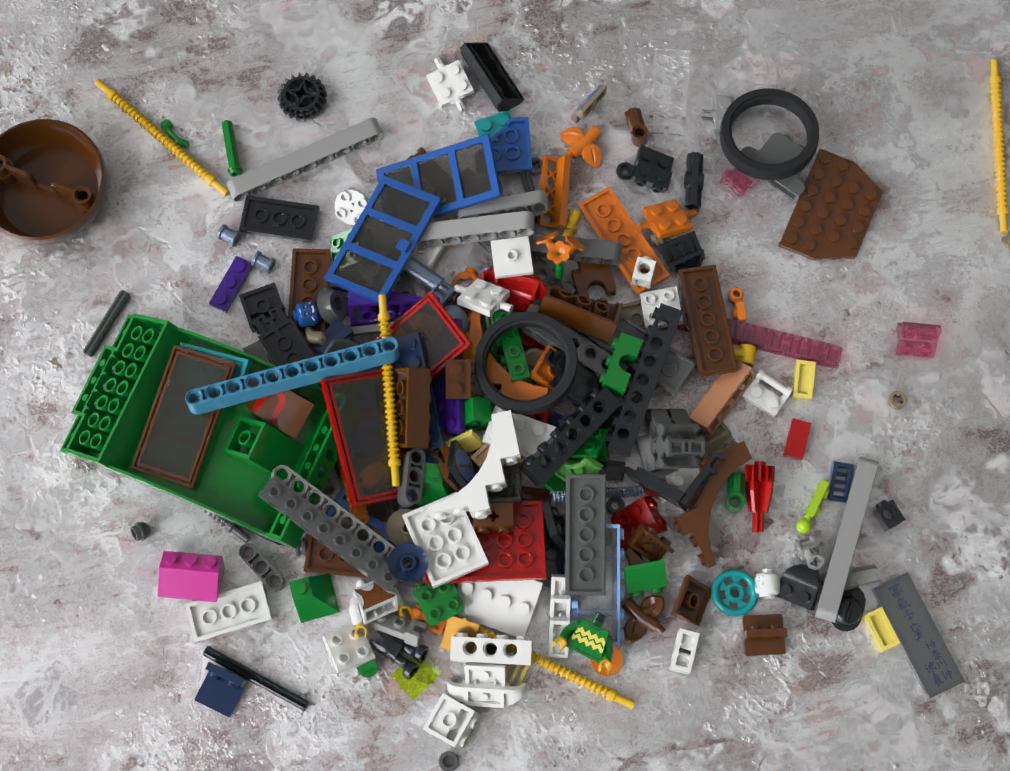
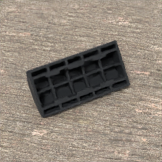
[460,42,524,112]

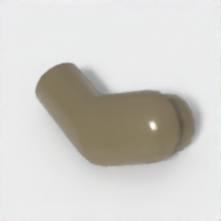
[304,327,328,345]

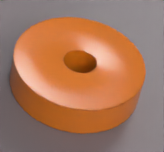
[591,646,623,677]

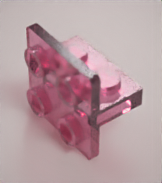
[895,322,942,358]

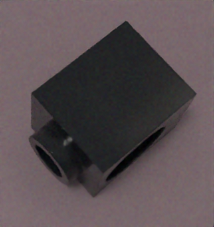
[872,499,906,532]

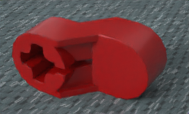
[611,509,633,551]

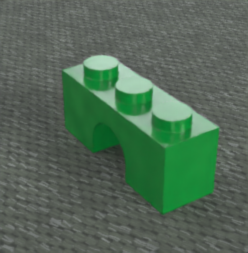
[599,332,643,398]

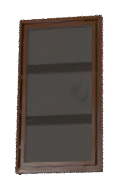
[130,345,238,489]

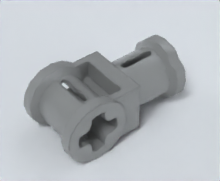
[793,535,825,570]

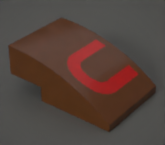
[245,380,315,439]

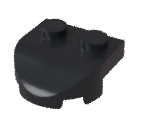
[659,231,705,273]
[776,564,824,610]

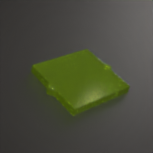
[391,657,439,700]

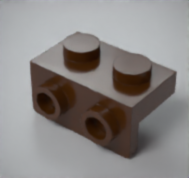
[626,524,675,562]

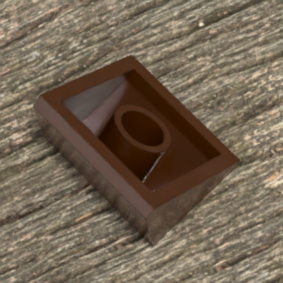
[670,575,711,626]

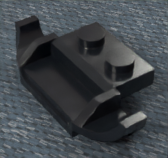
[544,348,602,405]

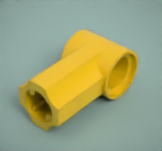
[733,344,756,367]

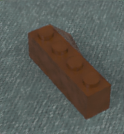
[537,285,623,342]
[392,368,432,448]

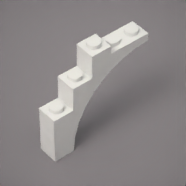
[427,410,522,520]

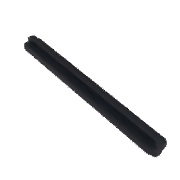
[203,646,310,711]

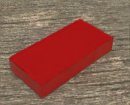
[783,418,811,461]

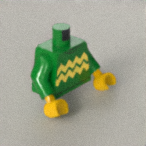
[552,611,614,674]

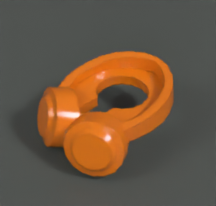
[451,267,480,295]

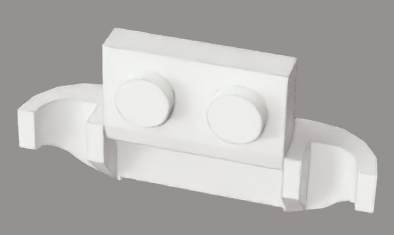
[447,662,526,708]

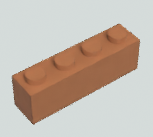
[689,360,756,436]

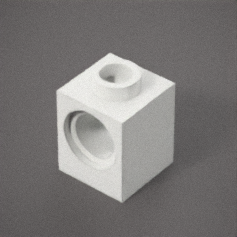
[631,256,656,289]

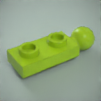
[796,479,830,534]

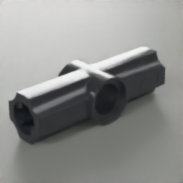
[684,152,704,210]

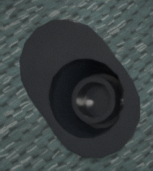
[831,587,866,632]

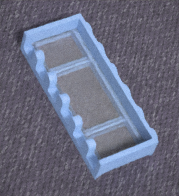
[571,524,624,646]

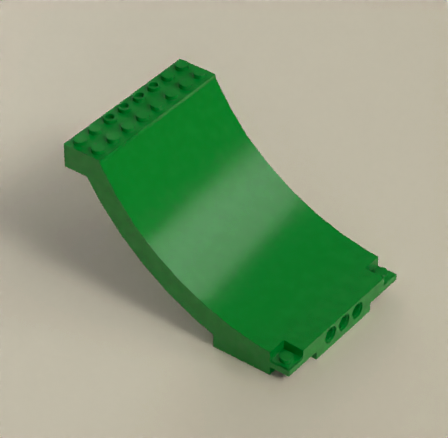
[60,313,362,549]

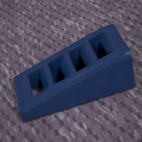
[827,461,854,503]

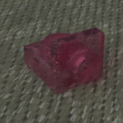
[719,168,752,197]

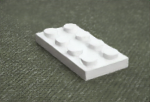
[482,406,569,465]
[185,581,273,643]

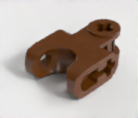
[571,262,616,297]

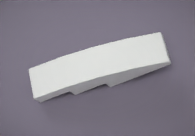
[548,574,571,658]

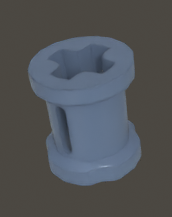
[216,224,241,247]
[251,251,276,274]

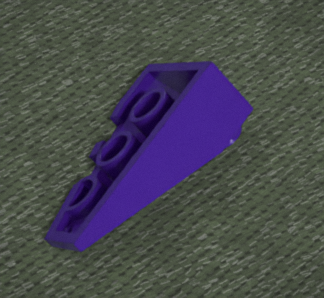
[348,286,426,327]

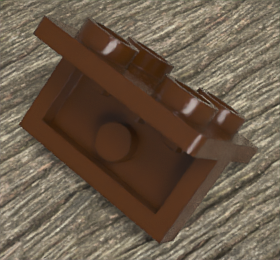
[445,359,474,399]
[742,614,787,656]

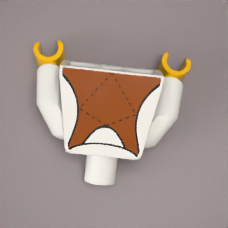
[349,579,411,639]

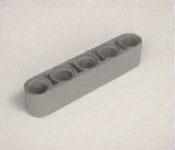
[458,190,548,219]

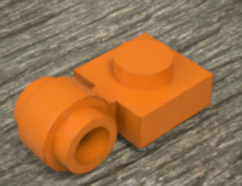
[728,287,746,326]
[409,605,448,636]

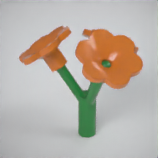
[536,232,585,279]

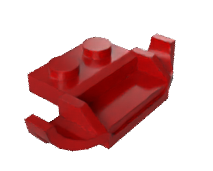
[480,268,547,313]

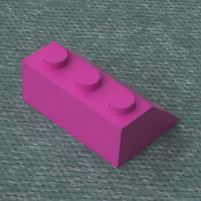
[157,551,225,602]

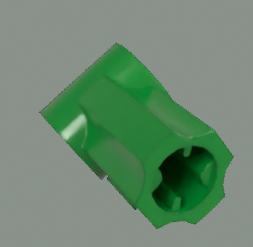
[725,472,745,513]

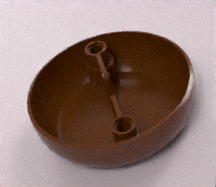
[0,119,108,245]

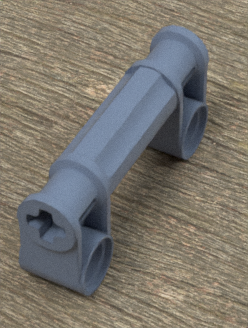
[379,245,456,314]

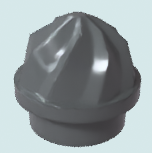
[130,522,151,541]

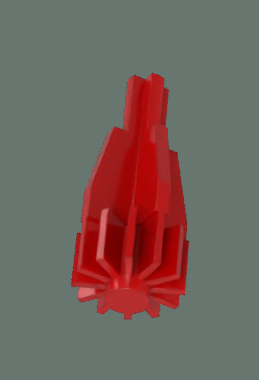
[745,461,775,532]

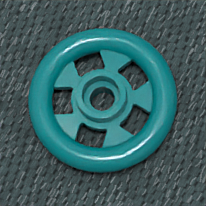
[711,569,759,617]

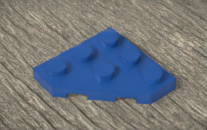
[476,117,533,174]

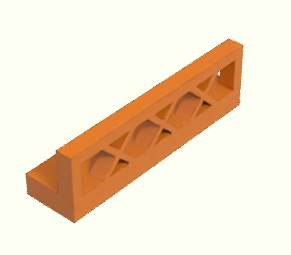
[537,155,571,231]

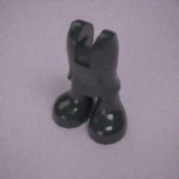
[369,630,429,680]

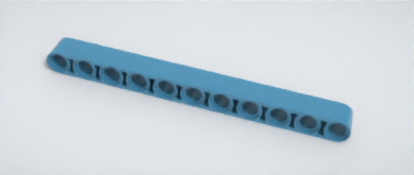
[185,337,400,415]

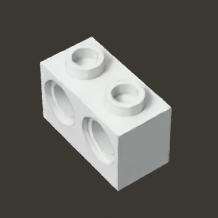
[669,628,700,675]

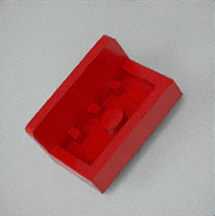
[624,496,668,535]

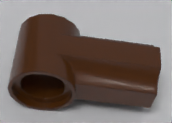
[625,107,648,147]

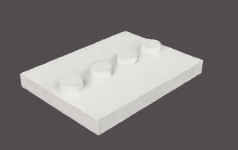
[402,492,489,588]
[457,580,544,637]

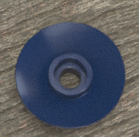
[388,543,428,583]

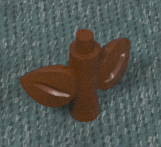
[621,595,665,643]

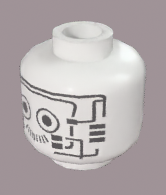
[755,569,781,599]

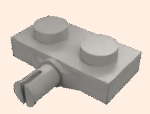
[702,95,734,133]

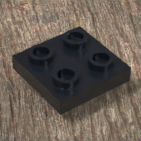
[541,501,565,553]

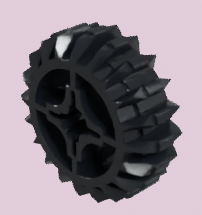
[277,72,327,122]

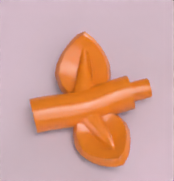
[560,126,602,168]

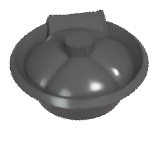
[317,286,349,325]

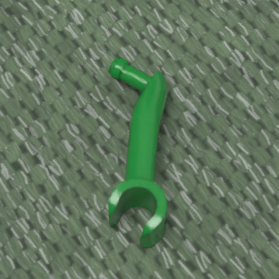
[160,119,189,148]

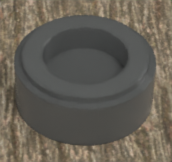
[439,751,459,771]

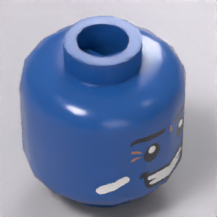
[292,301,321,327]

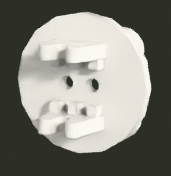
[335,189,369,225]

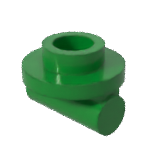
[357,659,378,678]

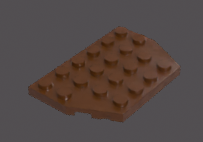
[778,148,883,261]

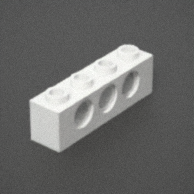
[450,633,533,665]

